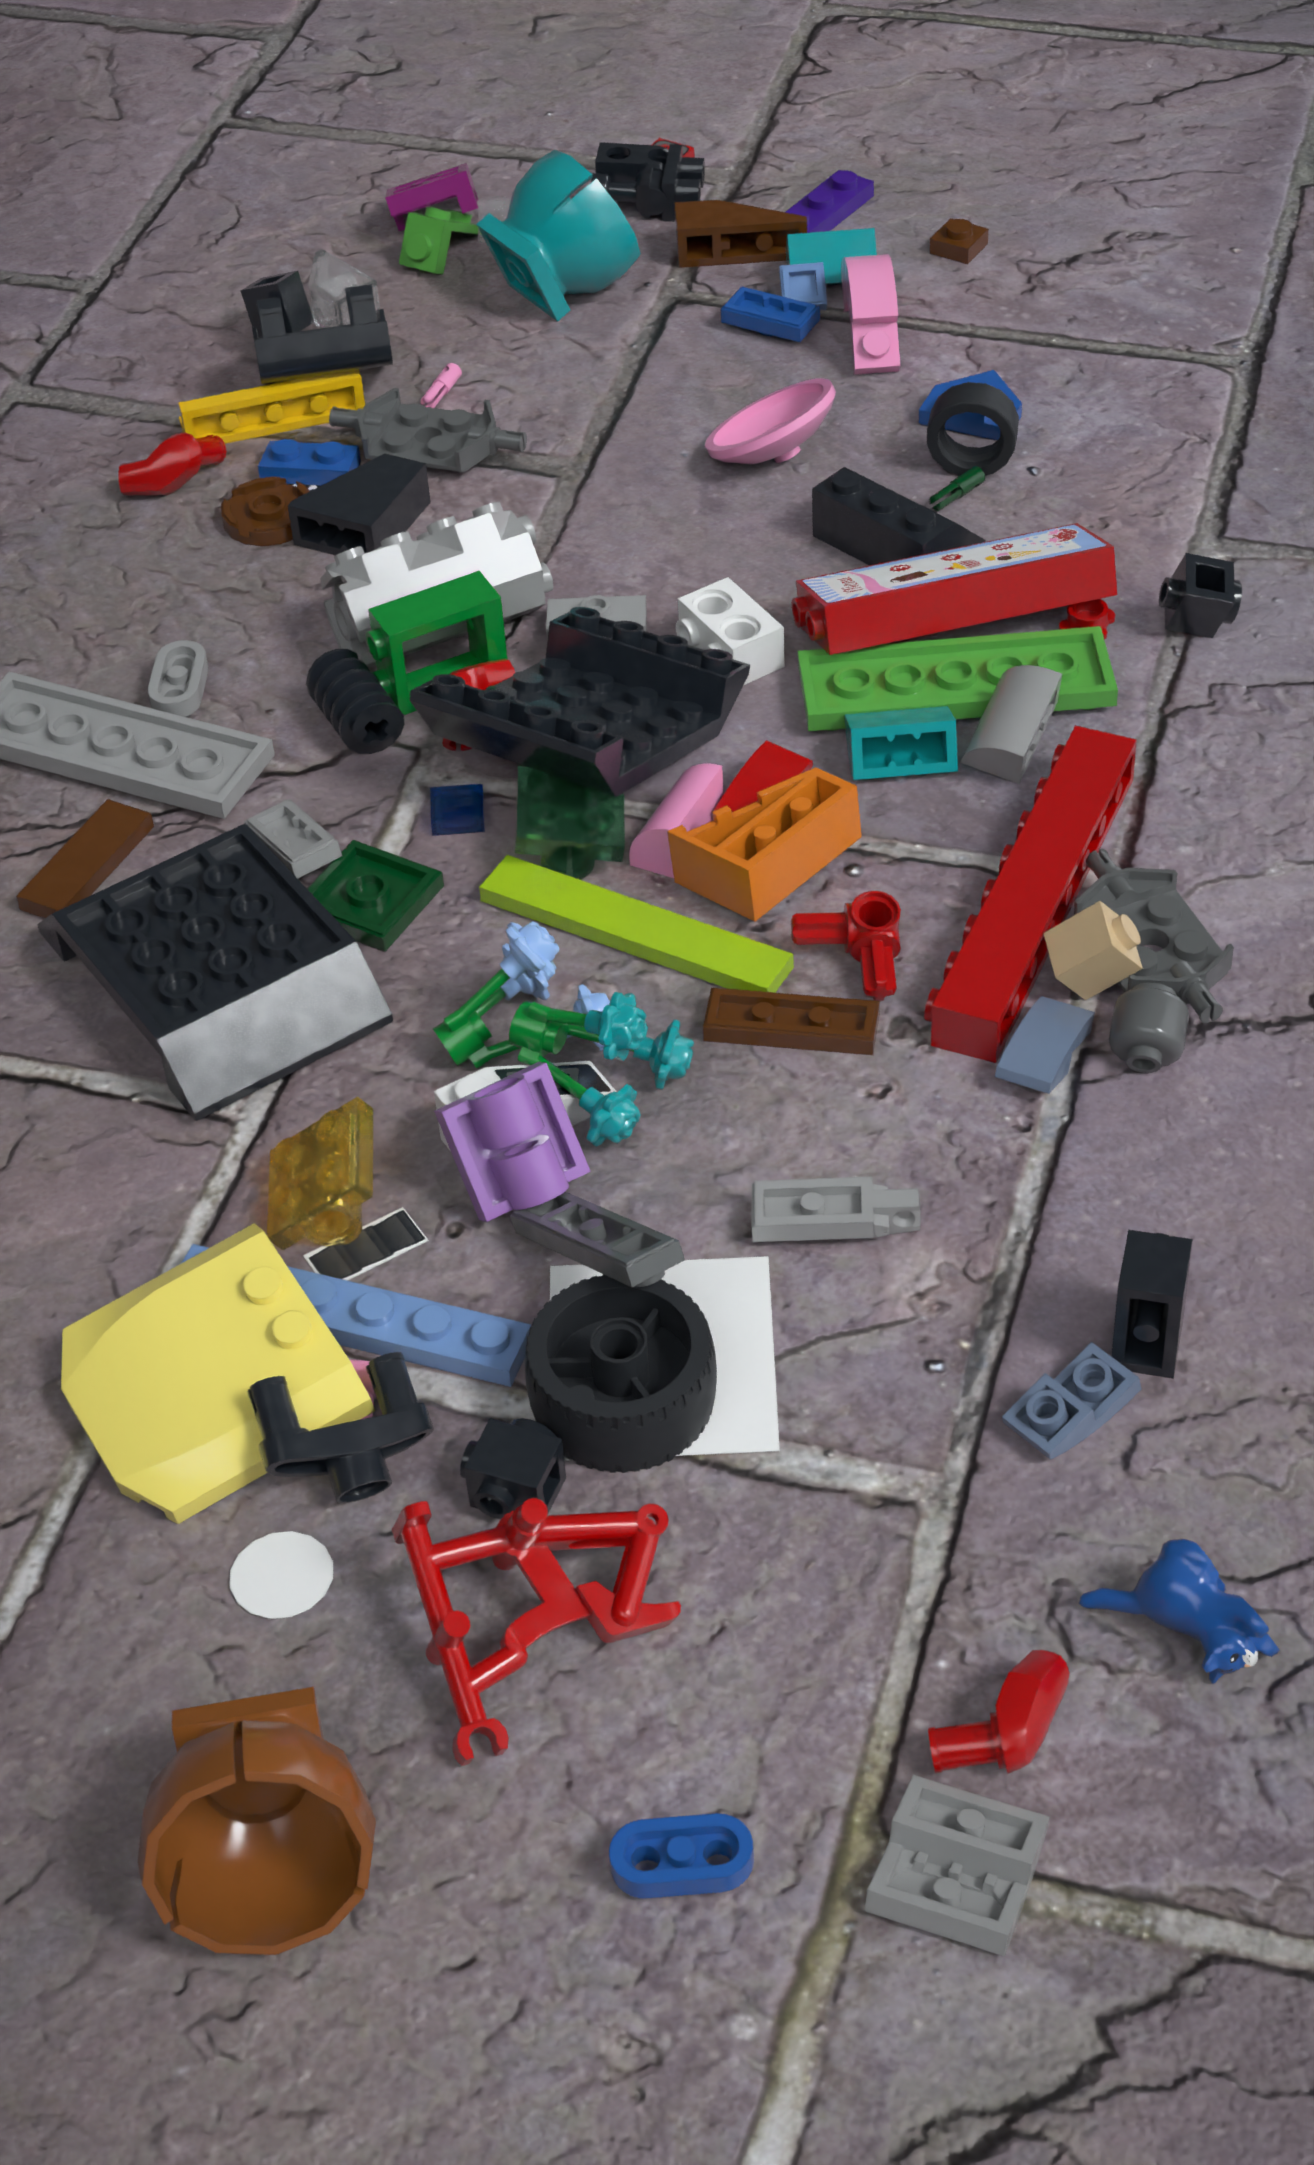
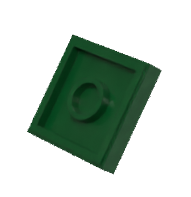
[307,840,444,952]

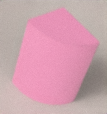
[629,764,724,878]

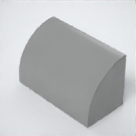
[961,665,1062,784]

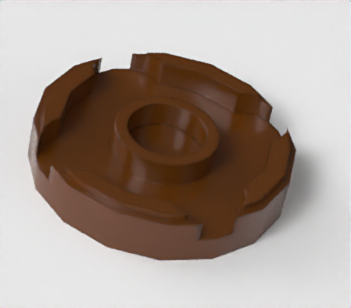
[221,477,310,547]

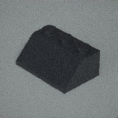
[812,467,986,566]

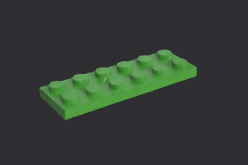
[798,626,1118,731]

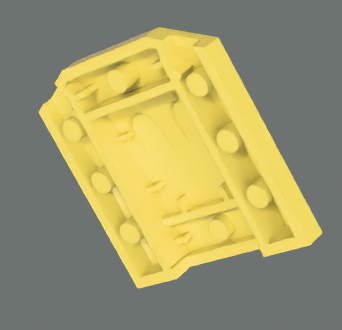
[61,1223,375,1524]

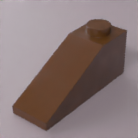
[675,200,807,268]

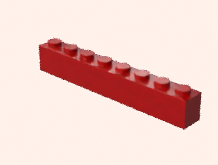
[924,725,1137,1063]

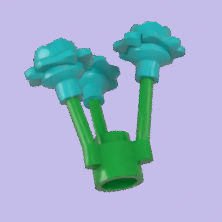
[509,992,694,1147]

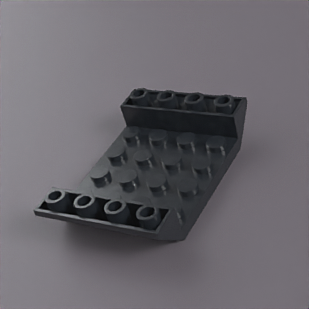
[410,607,750,797]
[37,823,393,1121]

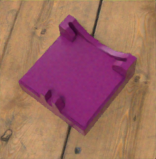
[385,163,479,231]

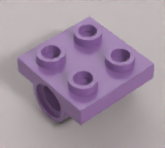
[434,1062,591,1222]

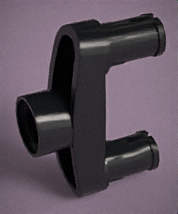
[247,1352,434,1503]

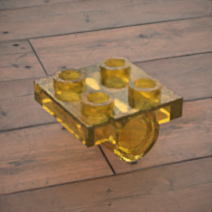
[267,1096,373,1250]

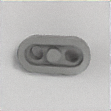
[148,640,209,717]

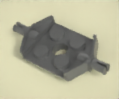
[329,388,527,472]
[1074,849,1234,1023]

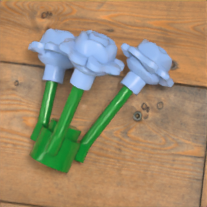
[433,921,610,1069]

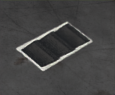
[303,1207,429,1281]

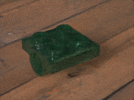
[515,766,625,880]

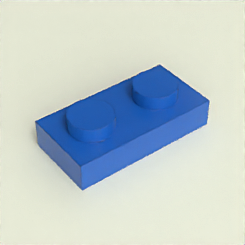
[258,439,361,485]

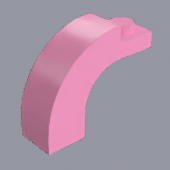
[841,254,900,375]

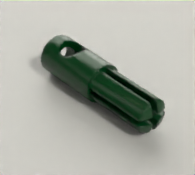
[929,466,985,511]

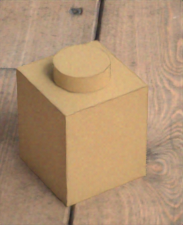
[1044,901,1143,1000]

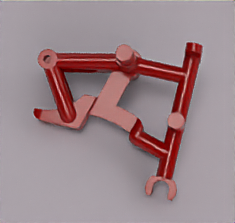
[392,1498,681,1766]

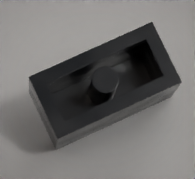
[1111,1230,1193,1379]

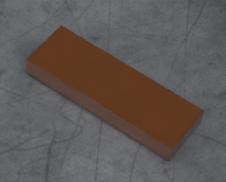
[16,799,154,918]
[703,988,880,1055]

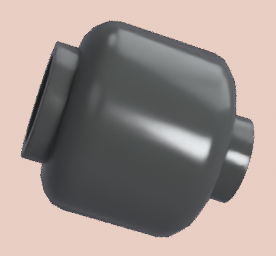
[1109,982,1189,1073]

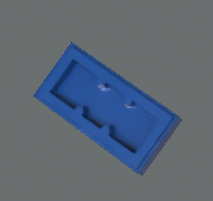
[721,287,820,342]

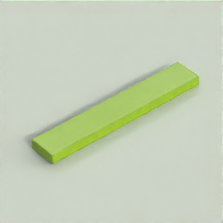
[479,855,794,993]

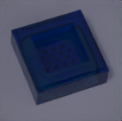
[430,784,485,836]

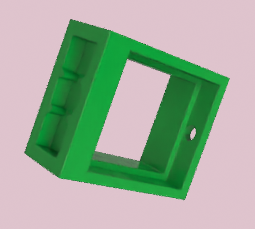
[366,570,508,715]

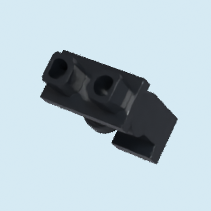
[591,142,705,222]

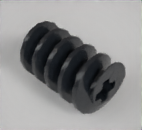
[306,649,405,754]

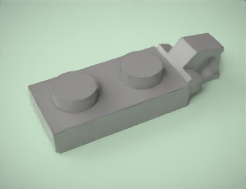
[752,1176,921,1242]

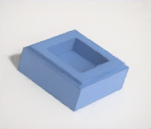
[779,262,827,310]

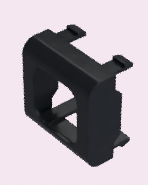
[252,284,393,384]

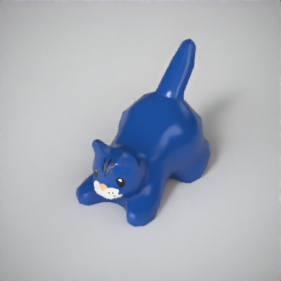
[1079,1539,1280,1683]

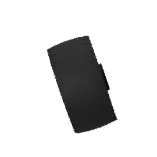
[525,1274,717,1473]

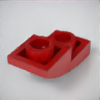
[714,740,813,812]

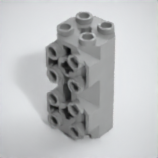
[320,501,553,668]

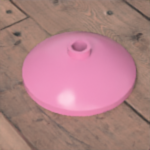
[705,378,836,464]

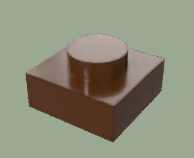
[930,218,989,264]

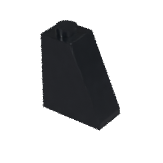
[288,453,431,555]

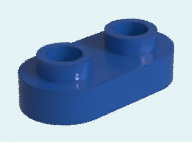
[609,1813,754,1898]

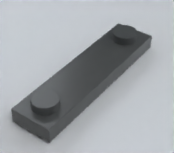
[510,1192,685,1288]

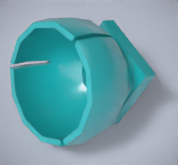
[476,149,641,322]

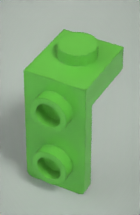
[399,206,482,274]

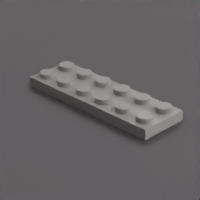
[0,672,275,819]

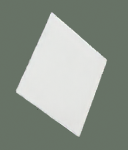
[550,1256,780,1461]

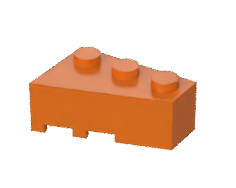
[667,767,862,922]

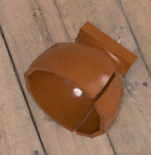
[138,1687,376,1955]

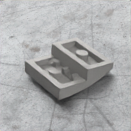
[865,1775,1050,1956]

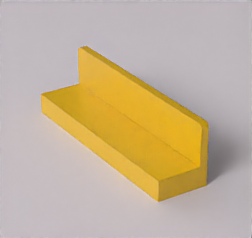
[178,370,365,444]

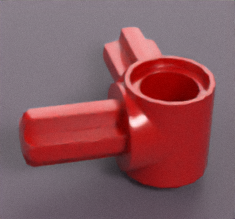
[791,890,901,1001]

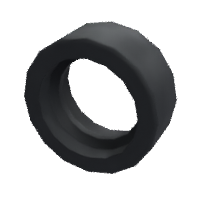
[926,382,1019,476]

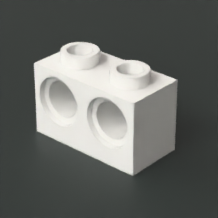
[676,577,785,685]

